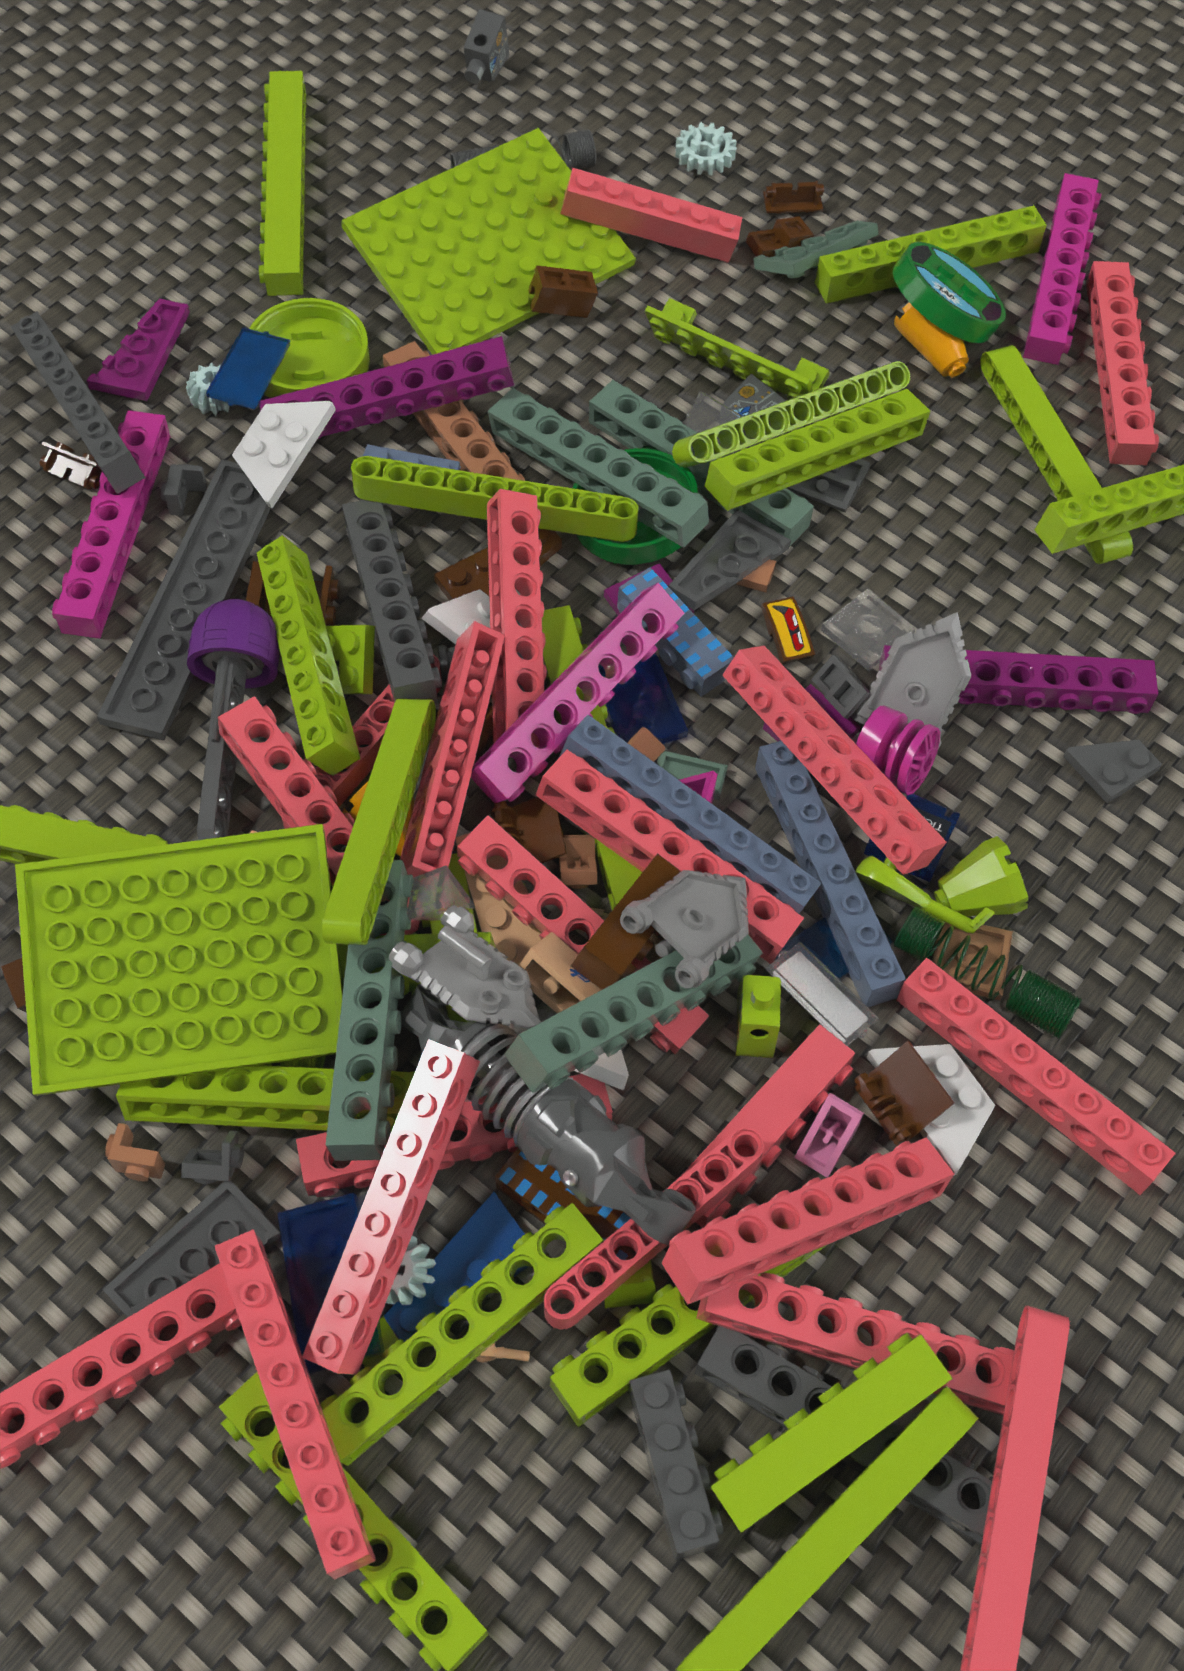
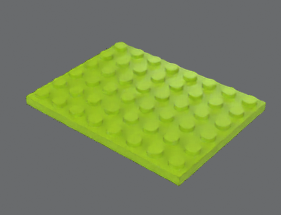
[341,128,636,355]
[15,824,343,1096]

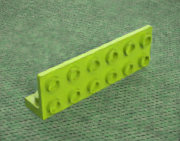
[644,298,830,399]

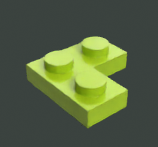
[326,625,375,695]

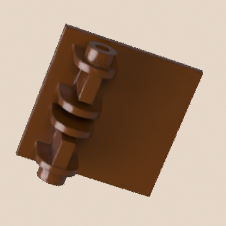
[491,797,567,864]
[854,1041,955,1147]

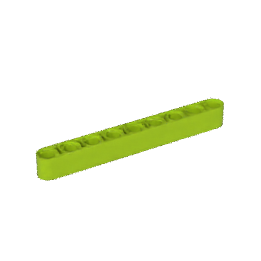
[981,345,1133,564]
[672,361,910,468]
[351,456,638,541]
[322,699,436,945]
[675,1385,978,1671]

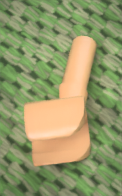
[476,1343,530,1362]

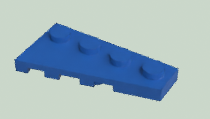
[384,1192,529,1342]

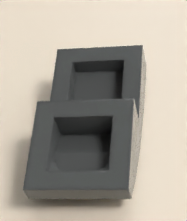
[811,654,870,719]

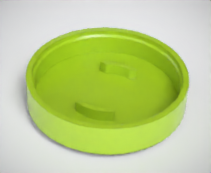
[247,298,370,398]

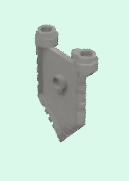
[851,612,971,749]
[620,870,749,988]
[389,905,541,1028]

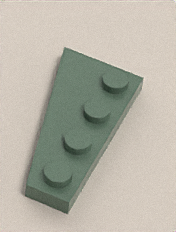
[753,221,879,278]

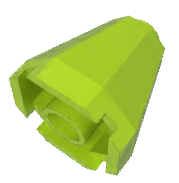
[934,836,1028,916]

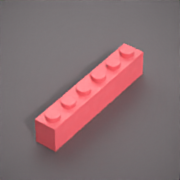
[560,167,742,263]
[680,1024,855,1228]

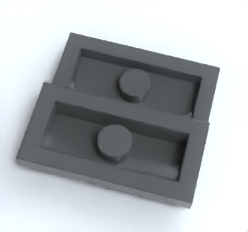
[787,459,870,512]

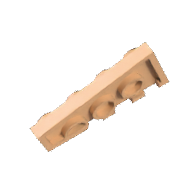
[455,833,541,965]

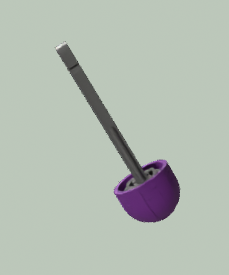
[187,599,280,840]

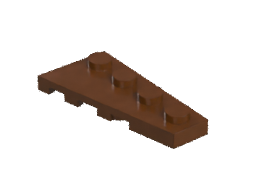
[434,528,562,601]

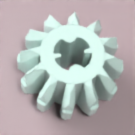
[186,362,237,416]
[386,1236,437,1305]

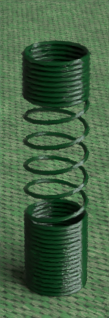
[894,906,1082,1039]

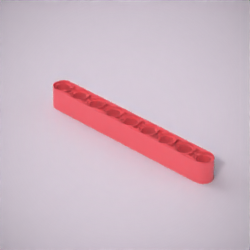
[960,1306,1070,1671]

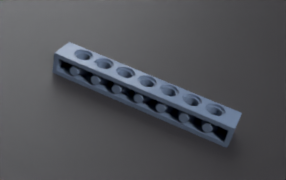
[559,715,821,914]
[755,741,906,1008]

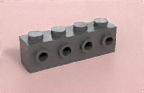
[628,1370,724,1561]

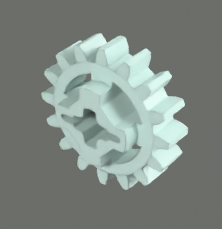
[675,122,736,175]

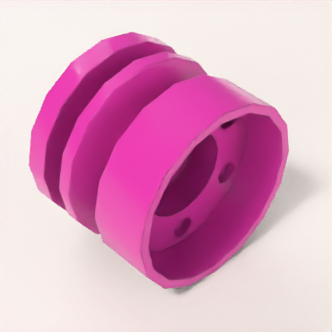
[856,705,940,795]

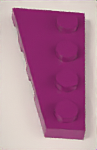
[86,299,190,401]

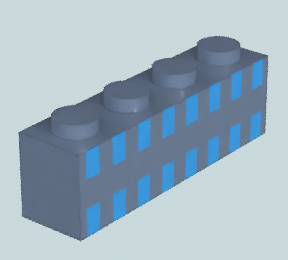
[617,567,734,697]

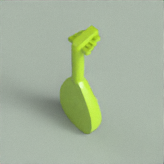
[855,856,995,934]

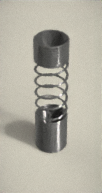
[450,129,596,171]

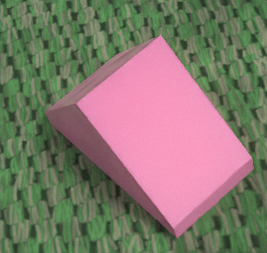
[794,1093,864,1178]

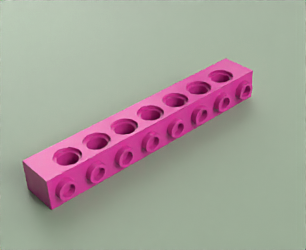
[1023,173,1101,365]
[52,410,171,639]
[471,583,685,803]

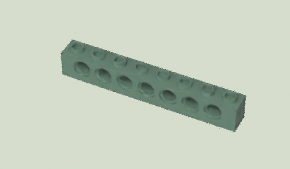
[589,380,814,546]
[488,388,709,548]
[326,860,414,1161]
[504,935,763,1093]

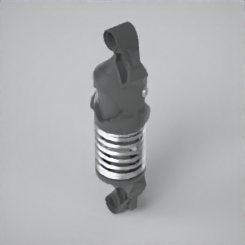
[401,984,696,1246]

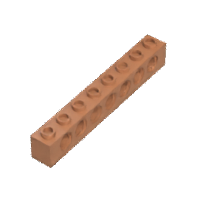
[383,341,526,532]

